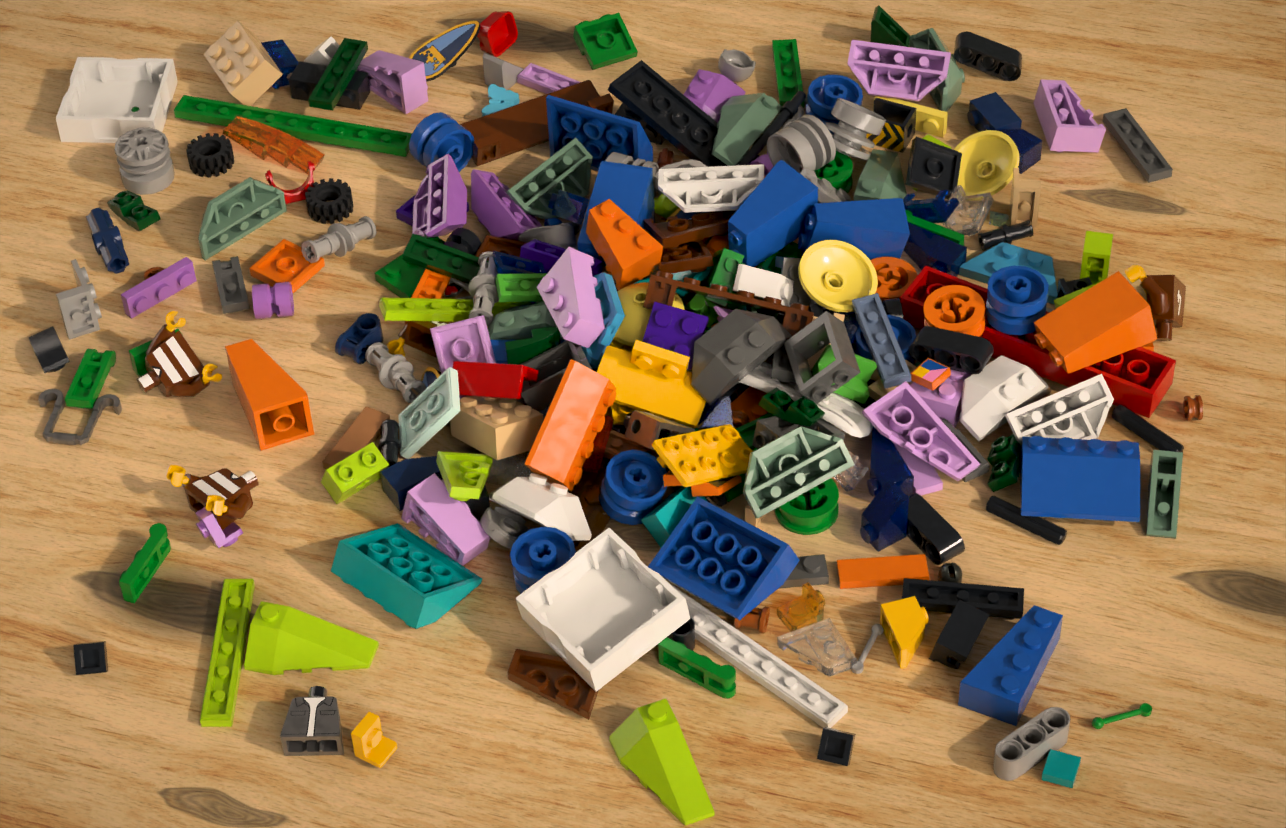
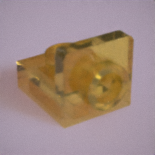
[777,582,825,635]

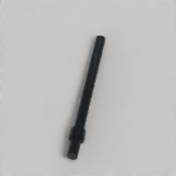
[736,91,806,166]

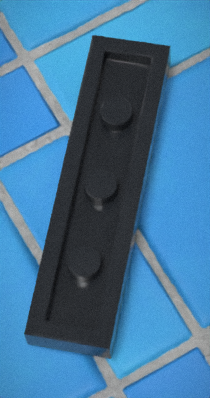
[902,578,1024,619]

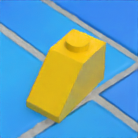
[880,596,929,669]

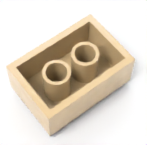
[204,21,283,106]
[450,396,544,460]

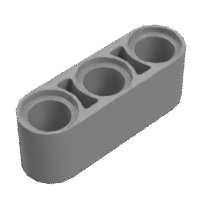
[993,707,1071,781]

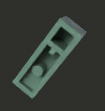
[1146,450,1183,539]

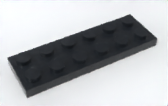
[608,60,728,167]

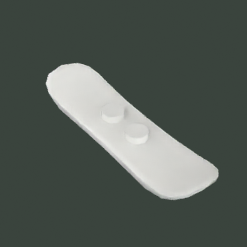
[739,362,873,438]

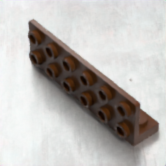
[460,80,614,166]
[643,271,814,336]

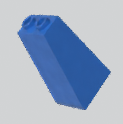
[728,160,818,267]
[577,161,655,266]
[798,198,910,260]

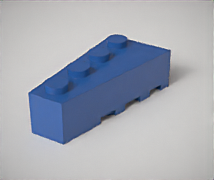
[958,605,1063,726]

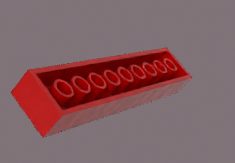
[900,266,1176,418]

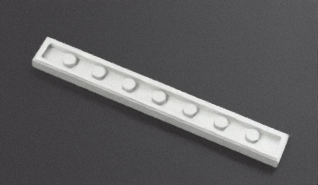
[667,581,848,728]

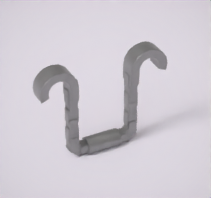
[38,389,122,445]

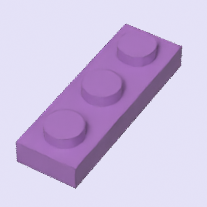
[121,257,197,319]

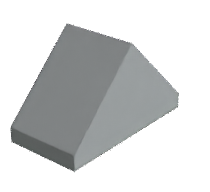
[483,53,524,91]

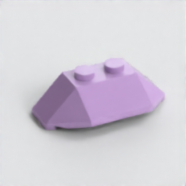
[847,40,951,102]

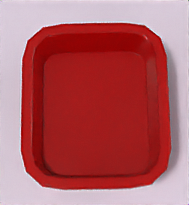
[477,11,518,57]

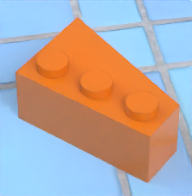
[586,199,663,291]

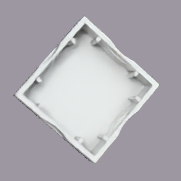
[56,57,178,143]
[515,528,690,691]

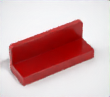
[453,361,538,399]

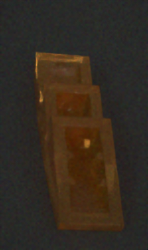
[223,116,325,174]

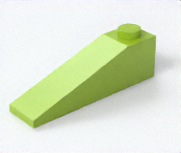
[244,601,379,675]
[609,698,715,826]

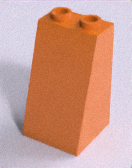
[1034,271,1157,374]
[225,339,314,451]

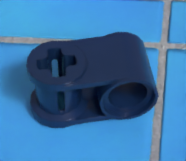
[335,313,383,364]

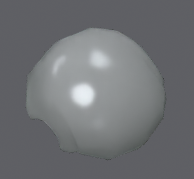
[718,49,756,82]

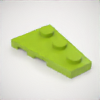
[436,451,494,501]

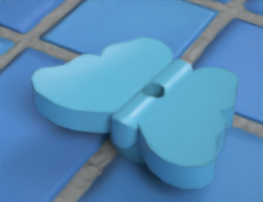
[481,84,520,117]

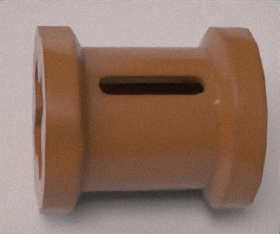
[734,606,770,634]

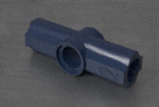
[86,207,129,274]

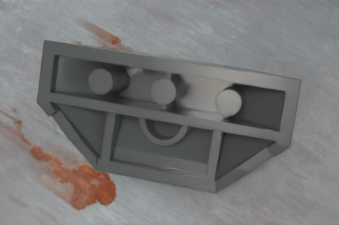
[691,309,792,405]

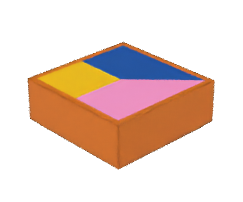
[910,358,951,391]

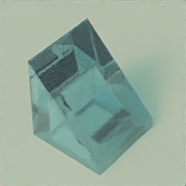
[989,211,1010,227]

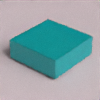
[1041,749,1081,788]

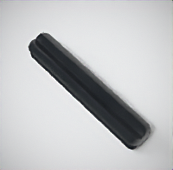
[1112,404,1184,452]
[986,496,1067,545]

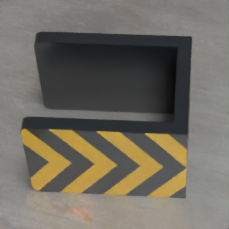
[866,98,916,153]

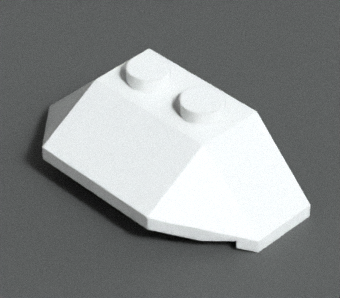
[658,164,764,213]
[960,355,1052,442]
[1005,374,1114,444]
[489,473,592,541]

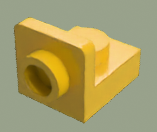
[351,712,397,768]

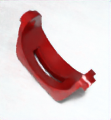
[265,161,315,204]

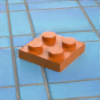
[249,239,325,293]

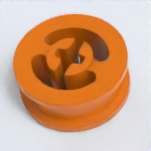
[870,257,918,302]
[923,285,985,337]

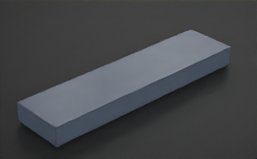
[852,293,912,389]

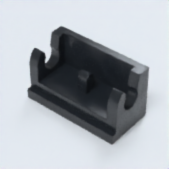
[929,600,989,669]

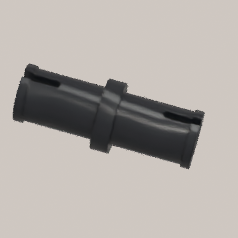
[978,220,1033,250]
[378,419,401,467]

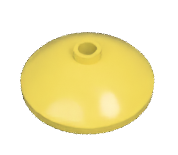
[954,130,1019,200]
[798,240,878,313]
[613,282,685,346]

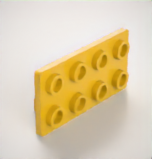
[597,340,706,428]
[652,424,753,487]

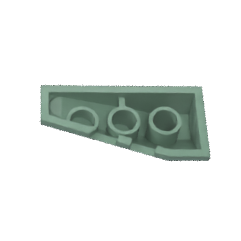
[712,93,782,166]
[854,149,909,210]

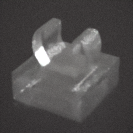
[834,450,869,492]

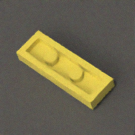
[873,96,948,138]

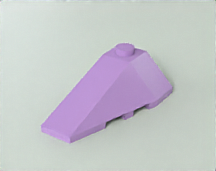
[862,381,980,481]

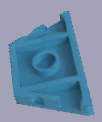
[959,242,1058,305]
[581,272,625,369]

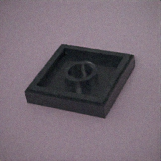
[905,137,962,201]

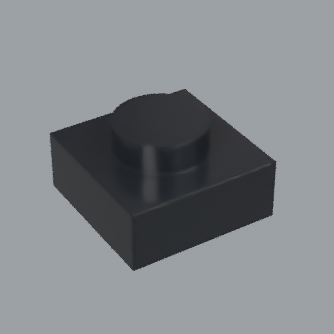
[73,641,108,675]
[817,727,856,766]

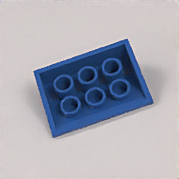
[546,95,653,171]
[1020,436,1140,522]
[648,496,800,620]

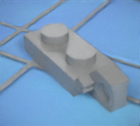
[800,168,851,203]

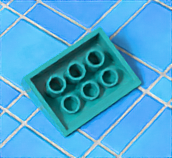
[331,523,482,629]

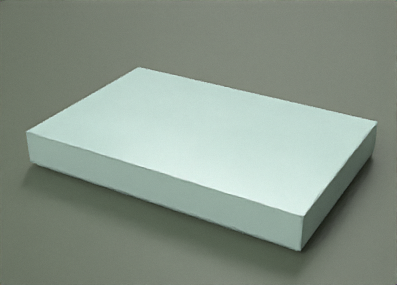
[398,367,461,459]

